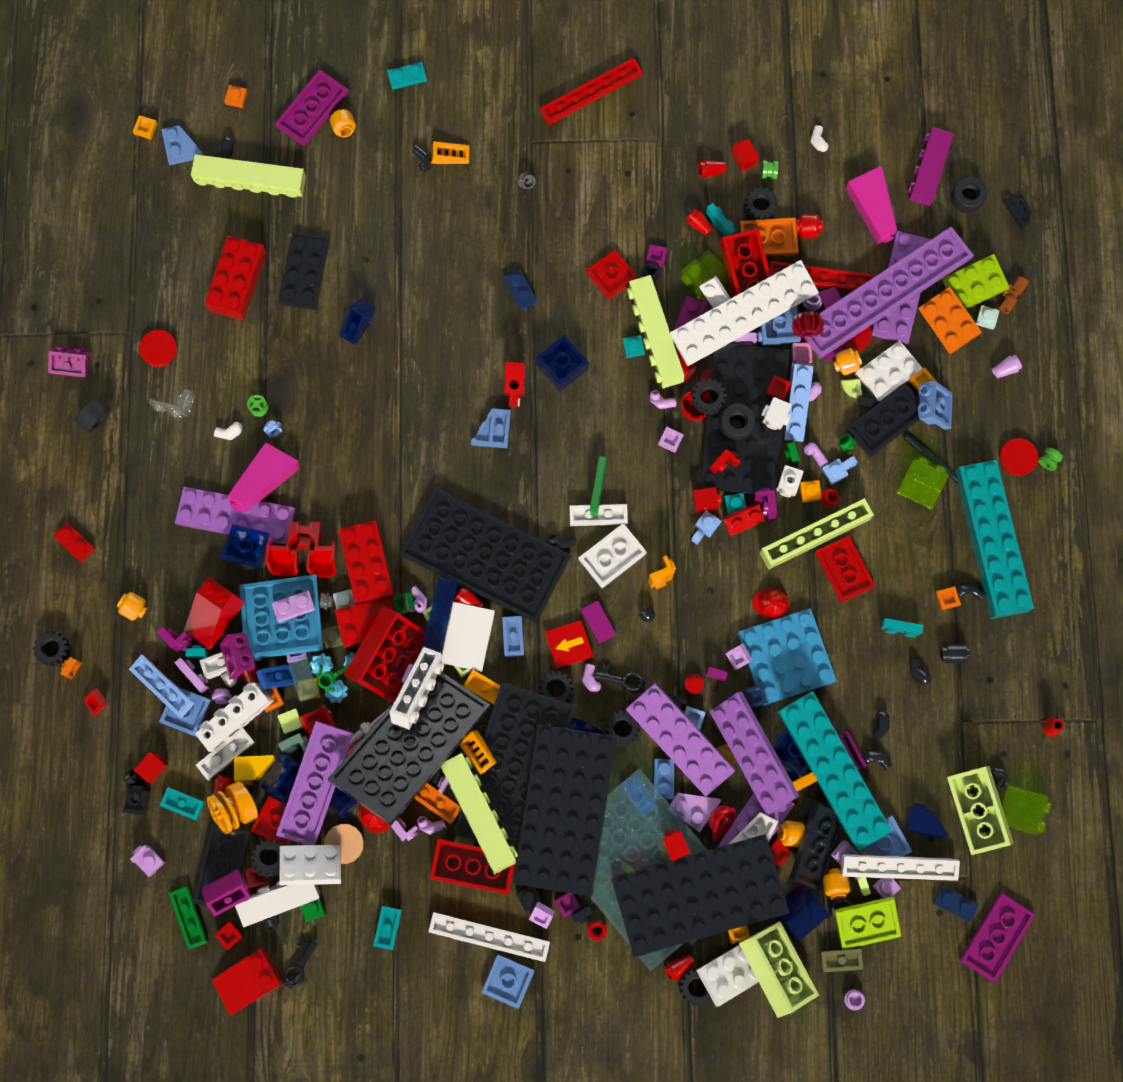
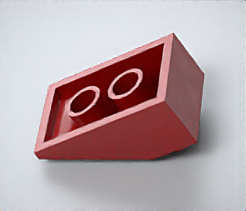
[184,577,245,650]
[335,598,395,651]
[212,948,283,1016]

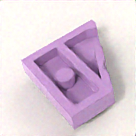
[667,793,721,832]

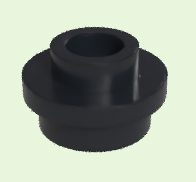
[642,263,661,281]
[857,394,876,408]

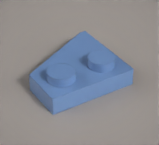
[161,126,204,165]
[471,409,511,448]

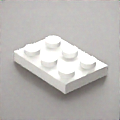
[855,340,923,403]
[578,523,647,589]
[279,845,341,885]
[696,945,759,1007]

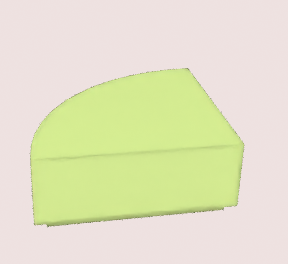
[840,379,862,398]
[854,877,871,896]

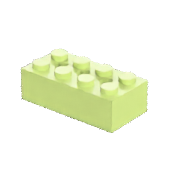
[947,766,1014,855]
[739,921,819,1018]

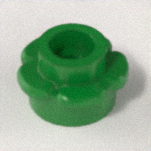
[838,434,856,452]

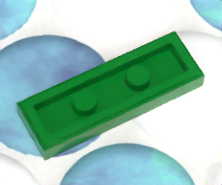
[590,456,607,516]
[168,886,208,950]

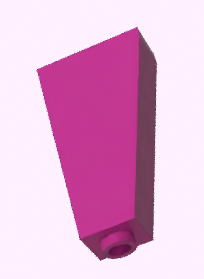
[846,166,897,244]
[228,443,299,513]

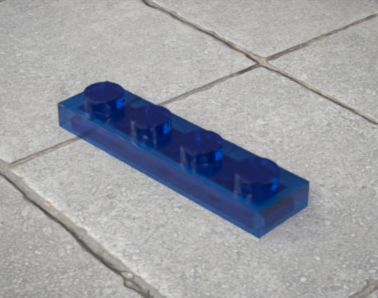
[421,578,458,653]

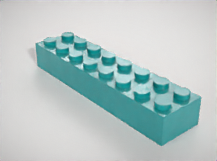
[955,460,1034,619]

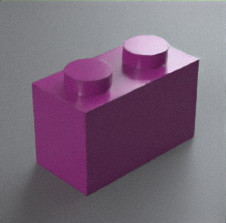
[202,869,251,917]

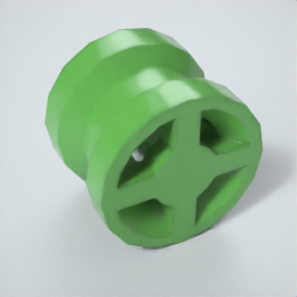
[762,160,778,179]
[247,395,269,417]
[1038,448,1063,471]

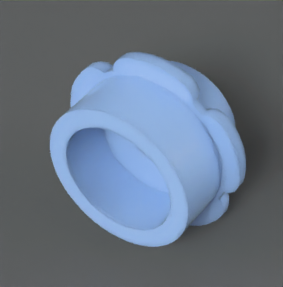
[264,420,282,438]

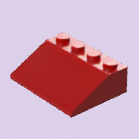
[344,606,433,703]

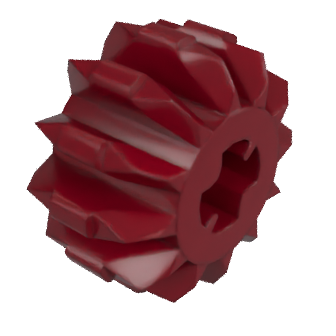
[792,312,824,338]

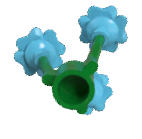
[310,652,355,703]

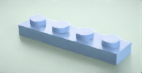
[784,364,814,442]
[129,654,194,718]

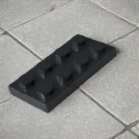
[279,233,330,310]
[846,383,921,458]
[789,803,843,892]
[193,824,251,911]

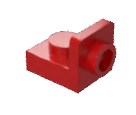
[709,449,740,474]

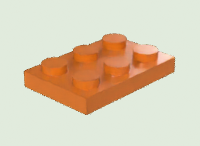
[740,218,799,257]
[918,286,982,355]

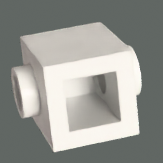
[762,397,792,430]
[777,465,803,497]

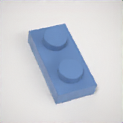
[502,616,524,657]
[654,759,674,800]

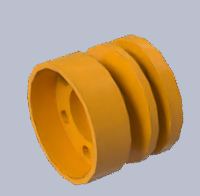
[207,781,258,834]

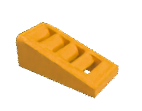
[431,141,469,164]
[460,730,496,775]

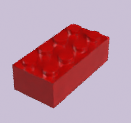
[718,228,771,297]
[204,236,267,320]
[338,520,395,604]
[430,839,517,895]

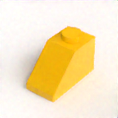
[234,755,277,786]

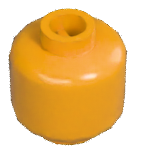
[330,109,356,137]
[833,348,862,375]
[116,592,147,621]
[777,820,806,848]
[823,868,850,900]

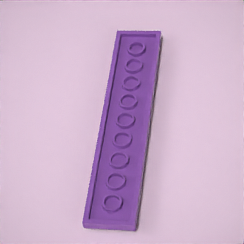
[804,227,974,359]

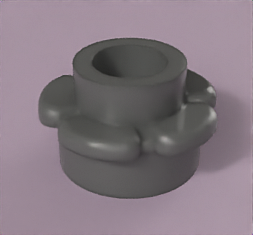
[518,171,536,189]
[319,592,333,610]

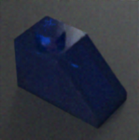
[340,298,377,345]
[904,803,948,838]

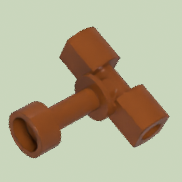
[999,276,1029,314]

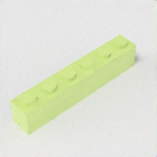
[191,155,306,198]
[627,275,684,388]
[760,498,874,570]
[441,753,518,874]

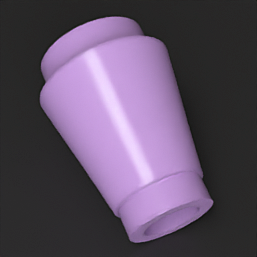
[992,355,1022,379]

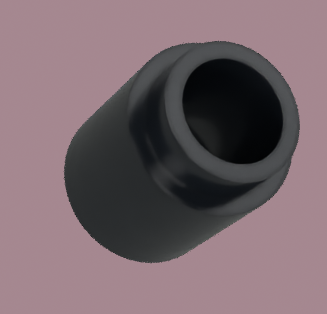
[940,644,970,664]

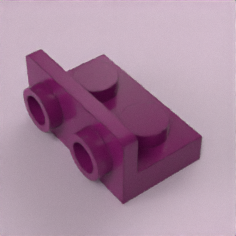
[674,296,710,330]
[48,346,91,377]
[753,488,777,522]
[157,627,194,654]
[220,633,255,680]

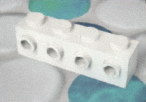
[390,647,444,730]
[195,682,274,752]
[235,881,321,927]

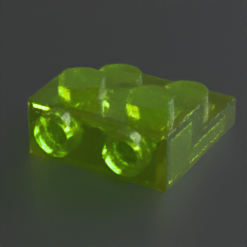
[681,250,729,300]
[897,456,949,509]
[1002,785,1052,837]

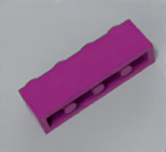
[908,127,954,206]

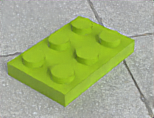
[942,254,1010,309]
[834,897,901,950]

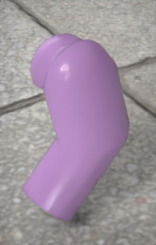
[809,382,822,401]
[649,390,676,409]
[804,443,828,467]
[409,586,427,613]
[582,664,601,692]
[417,816,446,834]

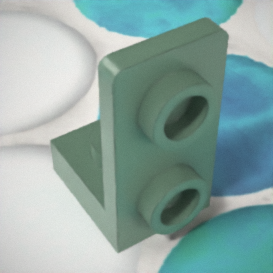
[278,733,309,753]

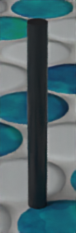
[904,434,958,484]

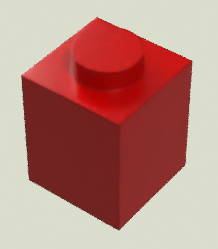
[731,139,759,172]
[692,487,722,513]
[134,752,168,784]
[662,828,690,861]

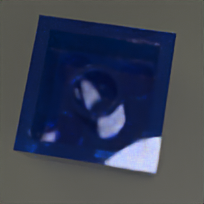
[536,335,589,392]

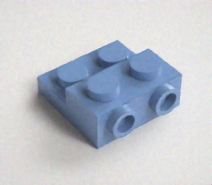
[757,306,801,347]
[918,381,953,430]

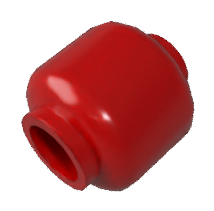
[797,214,824,239]

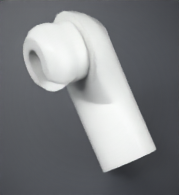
[811,125,828,152]
[214,422,242,440]

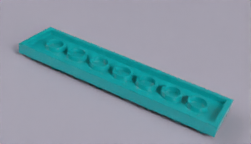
[778,692,892,851]

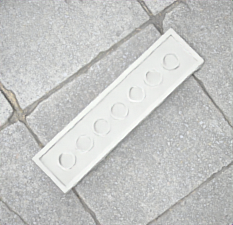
[669,260,819,366]

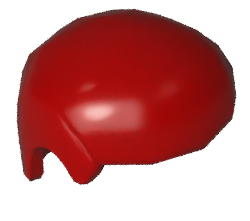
[681,392,709,421]

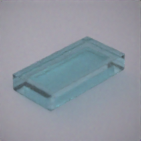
[289,658,320,702]

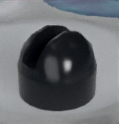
[638,606,655,622]
[123,769,141,787]
[262,915,280,930]

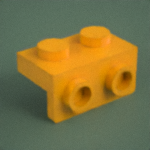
[648,555,676,589]

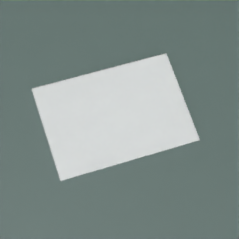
[442,602,495,672]

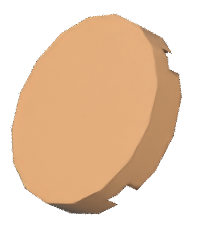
[324,824,364,864]

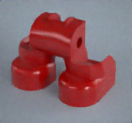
[265,521,337,578]

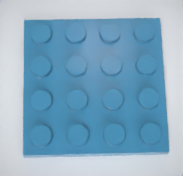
[240,575,324,659]
[737,608,837,706]

